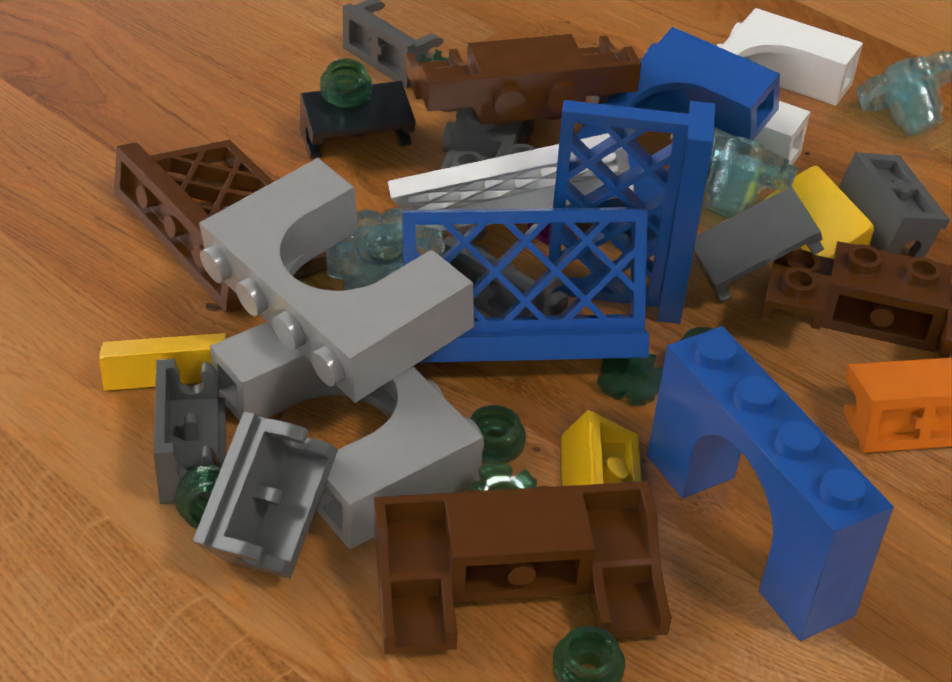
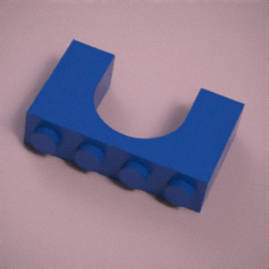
[576,27,780,242]
[647,326,894,641]

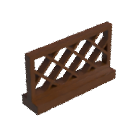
[114,140,347,312]

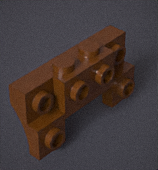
[405,34,641,125]
[761,241,952,358]
[373,481,672,655]

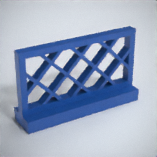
[547,100,715,324]
[402,207,649,363]

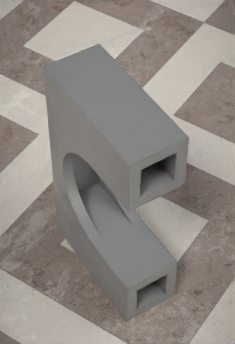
[199,158,474,403]
[210,322,484,549]

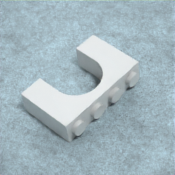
[670,8,863,178]

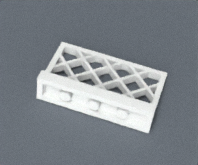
[388,133,635,240]

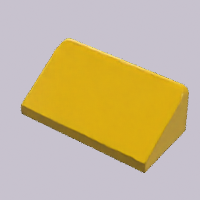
[764,166,874,258]
[99,333,226,391]
[561,410,642,486]

